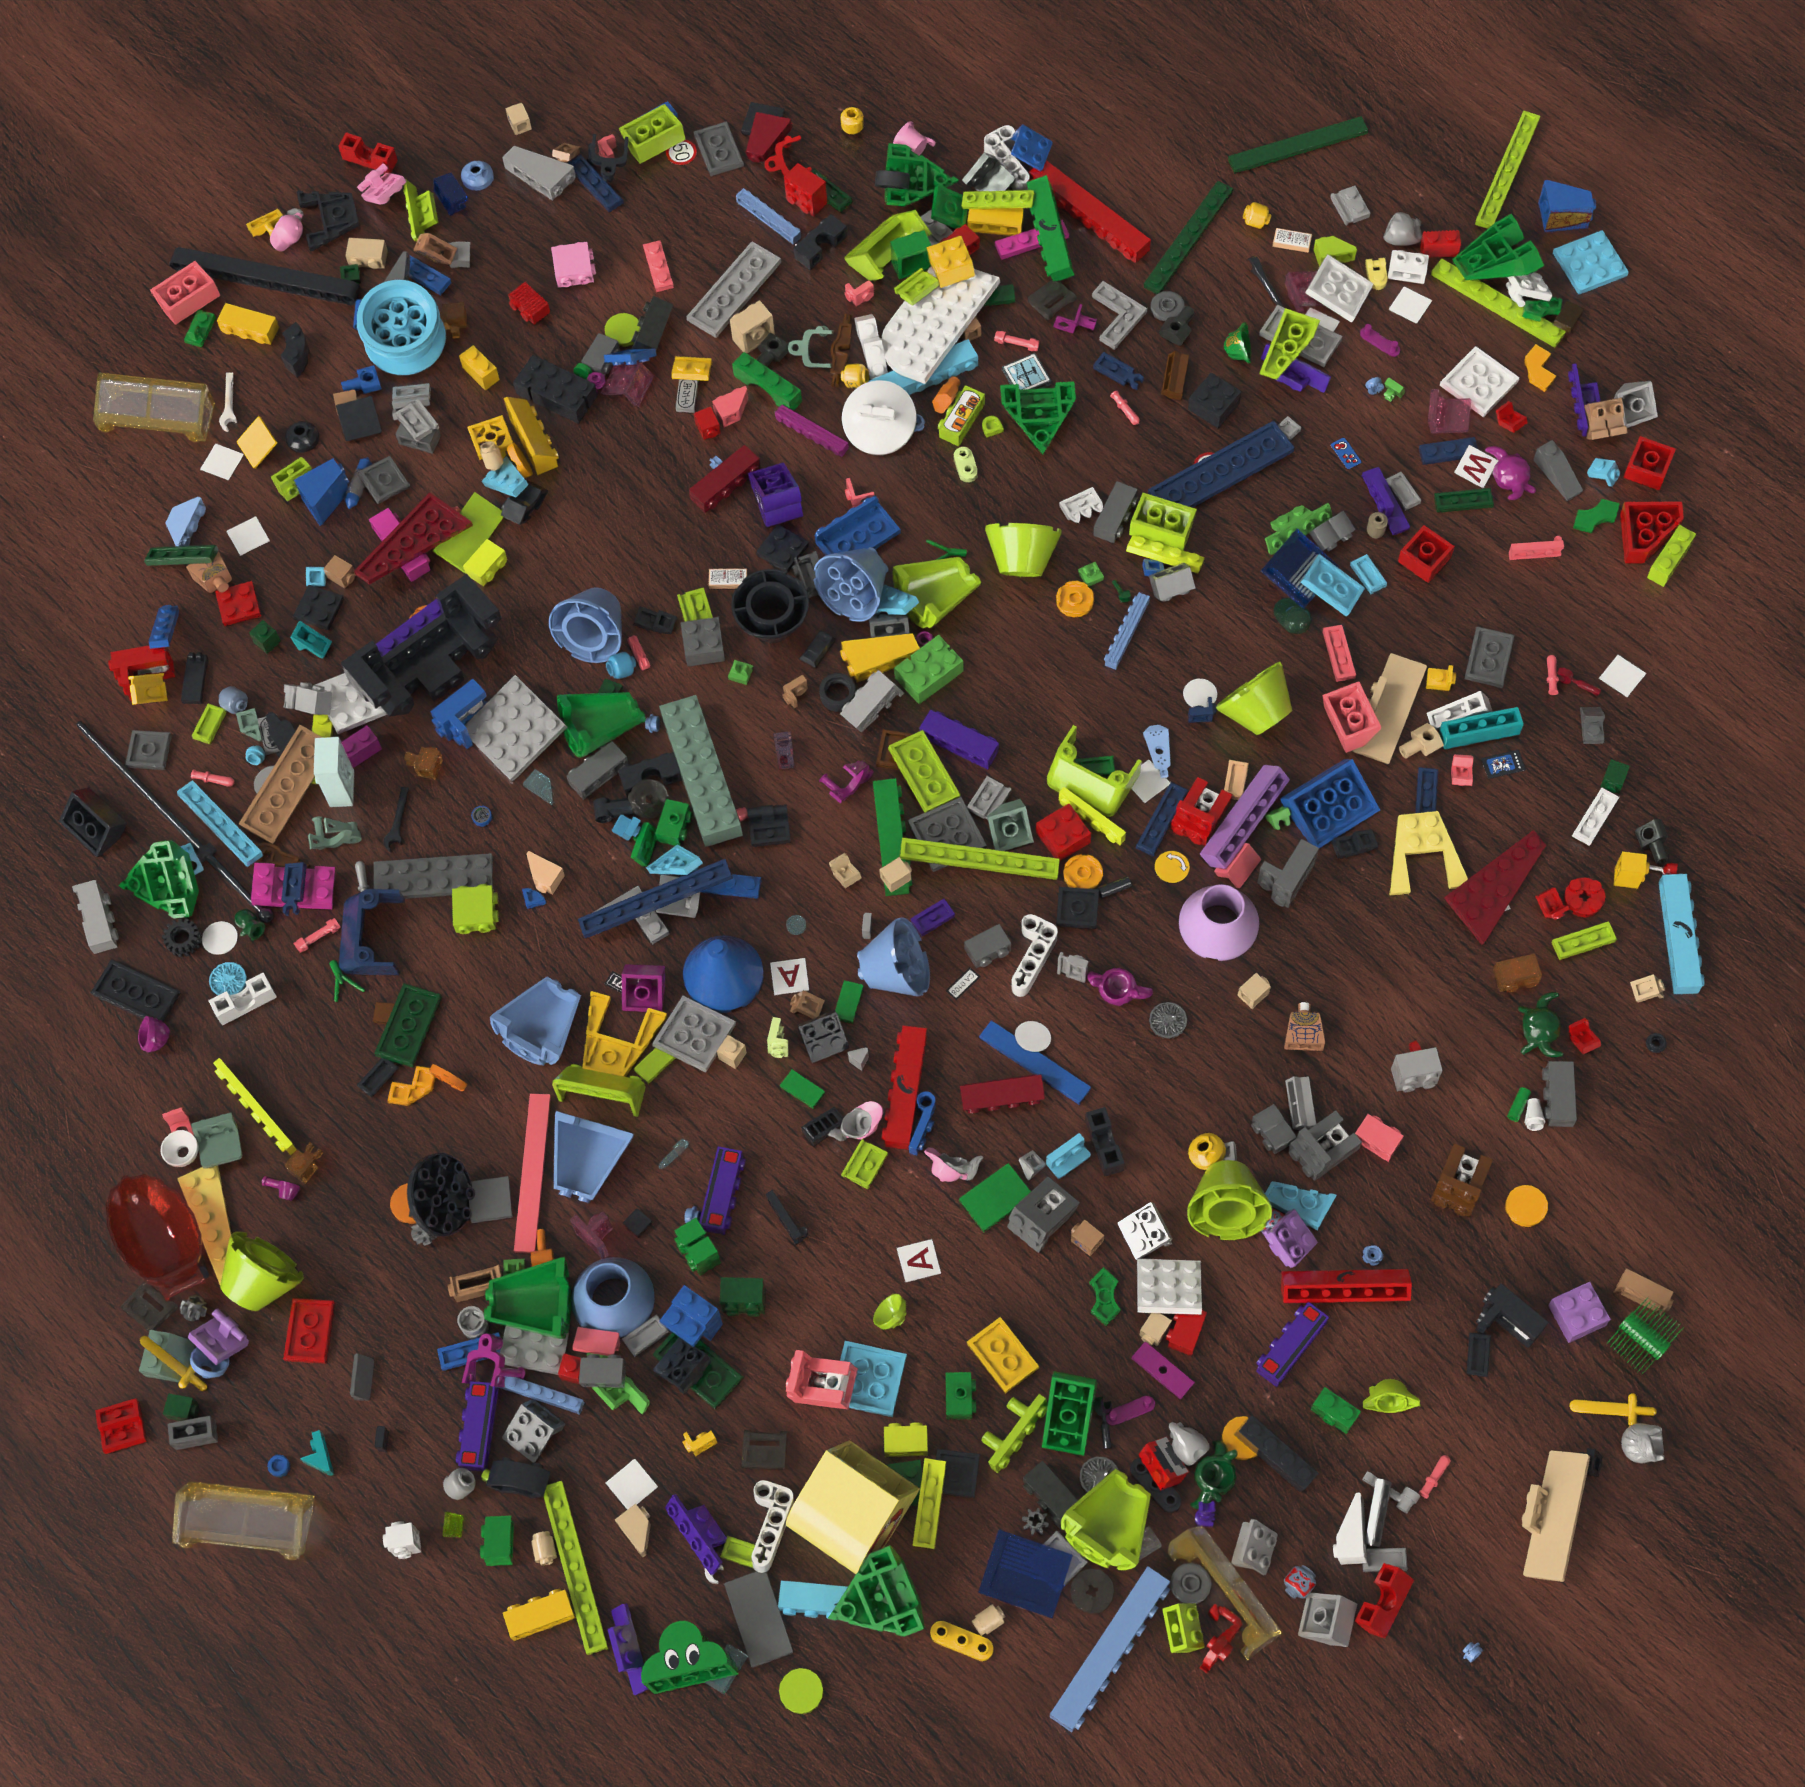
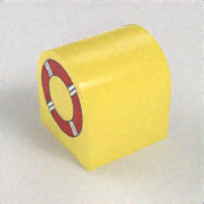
[786,1440,920,1574]

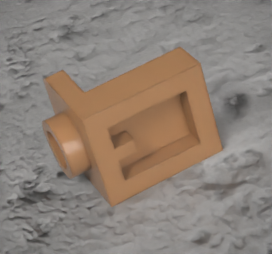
[782,675,808,708]
[790,990,825,1019]

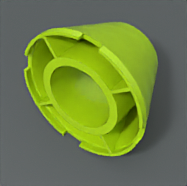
[985,523,1062,577]
[1216,662,1292,735]
[1187,1160,1272,1240]
[220,1232,304,1311]

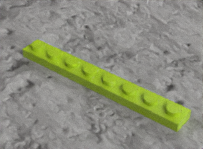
[1475,111,1540,229]
[1431,259,1566,348]
[900,838,1059,880]
[544,1481,608,1655]

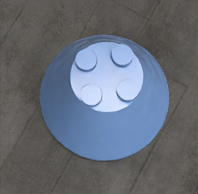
[813,547,888,622]
[857,917,930,996]

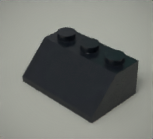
[59,787,127,857]

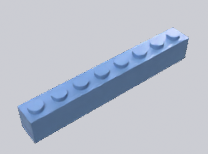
[1050,1567,1171,1732]

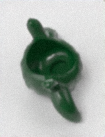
[1518,992,1563,1058]
[1190,1440,1238,1509]

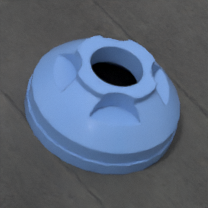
[461,161,494,191]
[190,1347,229,1378]

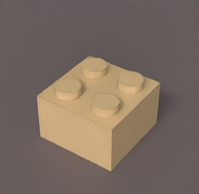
[730,300,775,353]

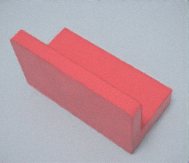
[1214,843,1261,888]
[573,1327,620,1356]

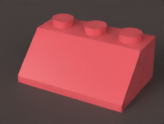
[150,261,220,325]
[1322,682,1381,753]

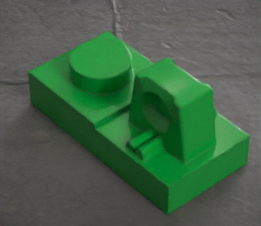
[184,310,216,347]
[631,822,657,866]

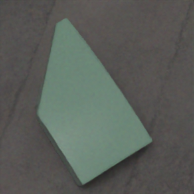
[236,708,262,742]

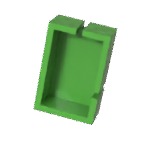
[894,635,964,704]

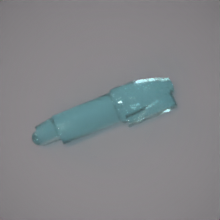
[659,1139,689,1169]

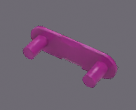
[1360,324,1400,357]
[1106,1396,1155,1426]

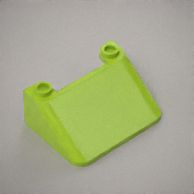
[552,1064,646,1117]

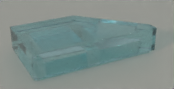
[523,769,554,805]

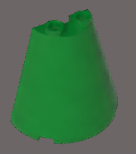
[557,692,646,757]
[484,1257,571,1339]

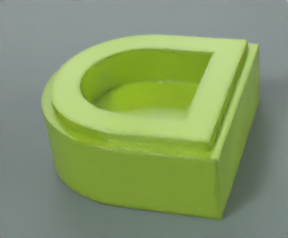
[982,416,1004,438]

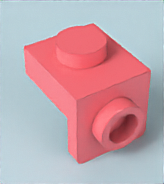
[598,134,617,158]
[845,281,874,307]
[1451,754,1473,786]

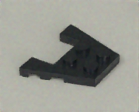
[296,191,360,252]

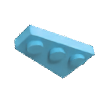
[482,456,528,497]
[646,844,703,875]
[1265,1181,1336,1230]

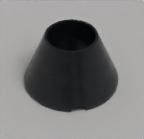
[731,569,809,643]

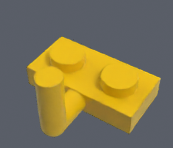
[246,209,283,237]

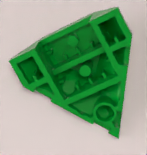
[885,143,959,206]
[1000,382,1076,455]
[119,840,199,918]
[827,1545,925,1637]

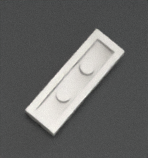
[1572,788,1619,846]

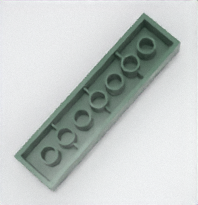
[659,695,743,847]

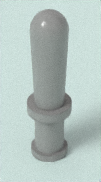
[355,861,370,892]

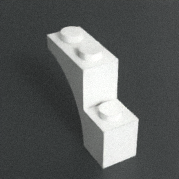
[854,314,888,380]

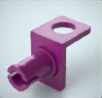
[1053,304,1097,333]

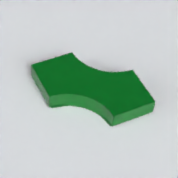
[1522,296,1562,322]
[1573,499,1620,533]
[1089,1267,1121,1327]

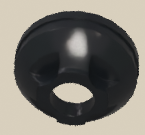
[285,421,319,453]

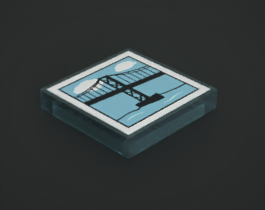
[1002,353,1051,390]

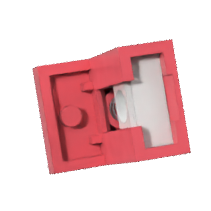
[786,1350,858,1409]

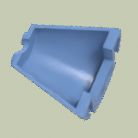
[490,977,581,1066]
[554,1111,634,1203]

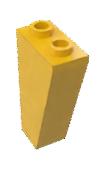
[840,633,920,682]

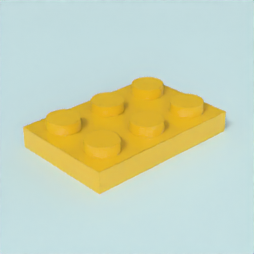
[967,1317,1039,1394]

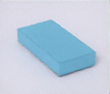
[1350,554,1387,594]

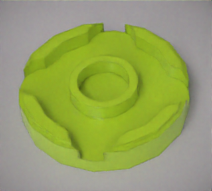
[605,313,640,347]
[779,1668,823,1714]

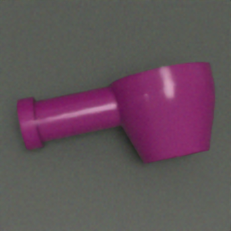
[262,1176,300,1201]

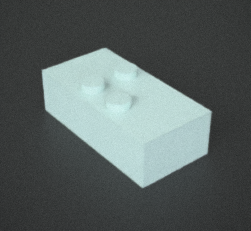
[314,737,354,807]

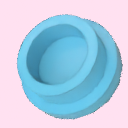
[246,746,265,765]

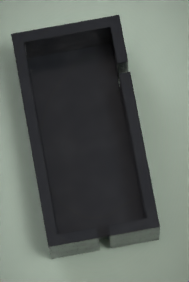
[513,355,598,424]

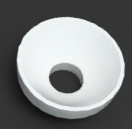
[161,1130,199,1167]

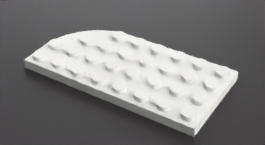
[881,266,1000,384]

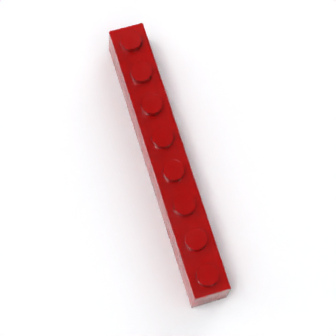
[1029,160,1151,263]

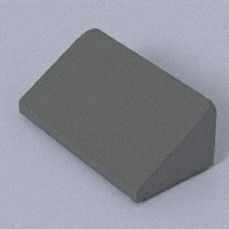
[350,1354,374,1401]

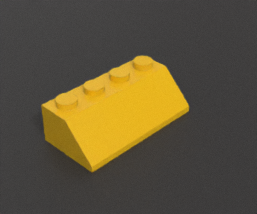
[504,397,559,475]

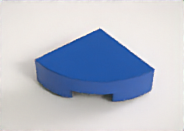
[522,888,546,909]

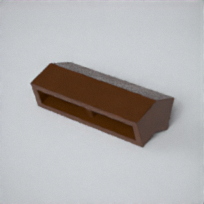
[1161,350,1189,400]

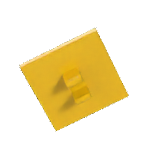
[237,416,277,469]

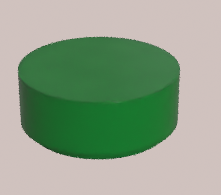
[573,363,592,380]

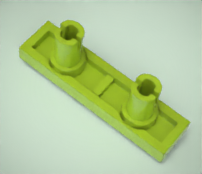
[981,1394,1048,1473]

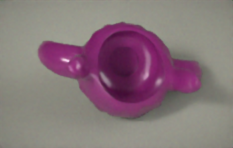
[1485,446,1536,500]
[1087,968,1153,1006]

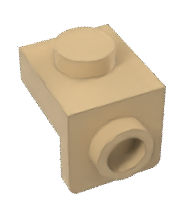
[829,853,862,888]

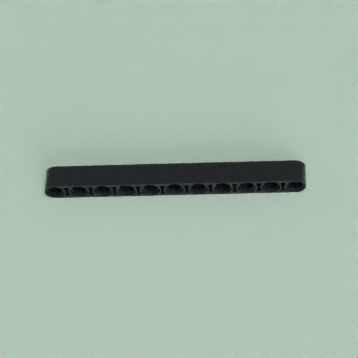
[169,247,361,305]

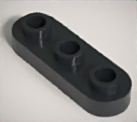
[1130,1458,1181,1513]

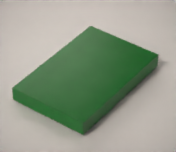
[959,1163,1031,1232]

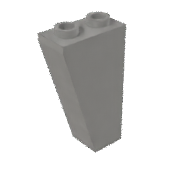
[502,146,576,201]

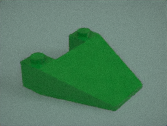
[1452,214,1544,280]

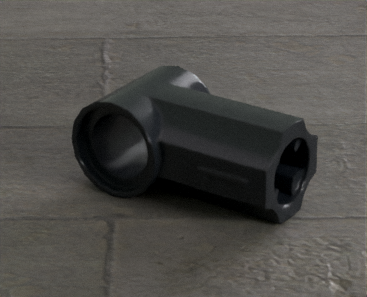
[593,797,633,823]

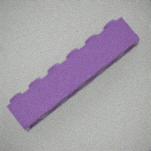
[1200,765,1290,869]

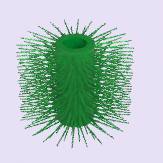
[1607,1297,1684,1375]

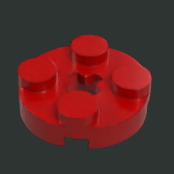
[1564,878,1605,917]

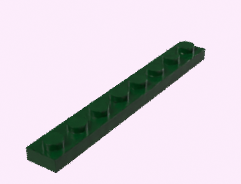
[1144,181,1233,294]

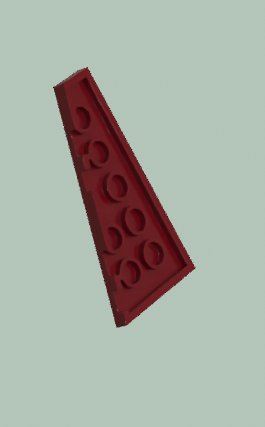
[354,492,473,585]
[1444,830,1546,945]

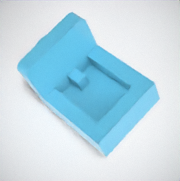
[1587,458,1620,487]

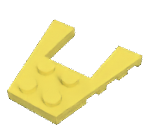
[1389,811,1468,895]

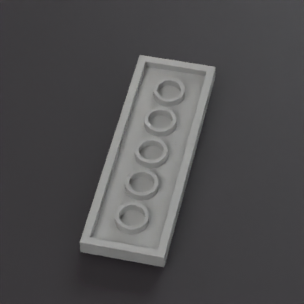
[686,241,781,338]

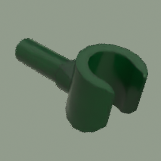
[1112,580,1131,603]

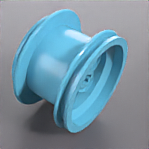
[357,280,446,375]

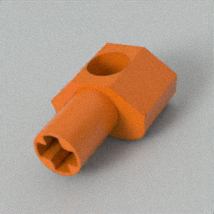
[932,376,961,414]

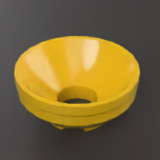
[1188,1133,1226,1170]

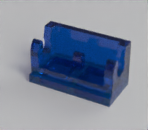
[433,173,468,216]

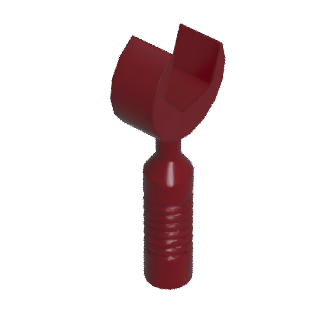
[1557,668,1601,696]

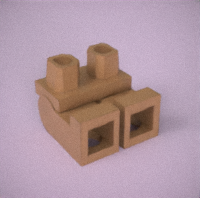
[1584,398,1627,440]

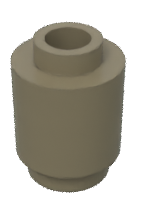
[1367,512,1388,539]

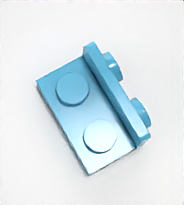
[1046,1133,1091,1179]

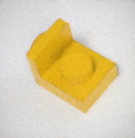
[1426,665,1456,691]
[682,1431,717,1456]

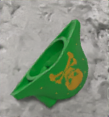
[1224,322,1251,363]

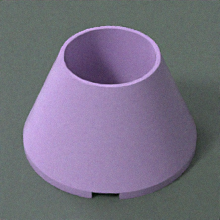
[1179,885,1259,961]

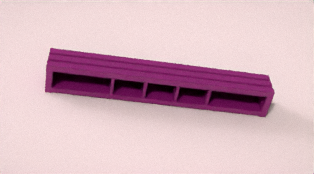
[775,404,849,457]

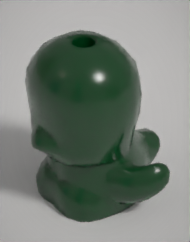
[234,909,266,941]

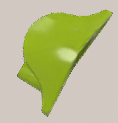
[1363,1379,1420,1413]

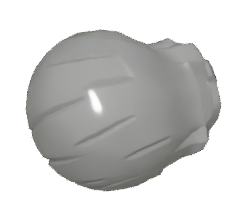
[1621,1423,1665,1463]

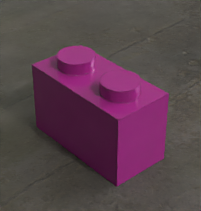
[341,726,382,768]

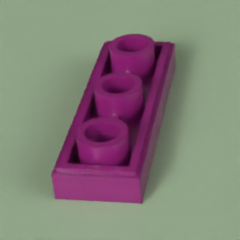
[1131,1341,1195,1400]

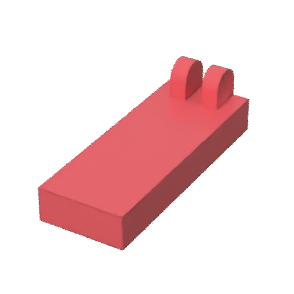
[1509,536,1564,560]

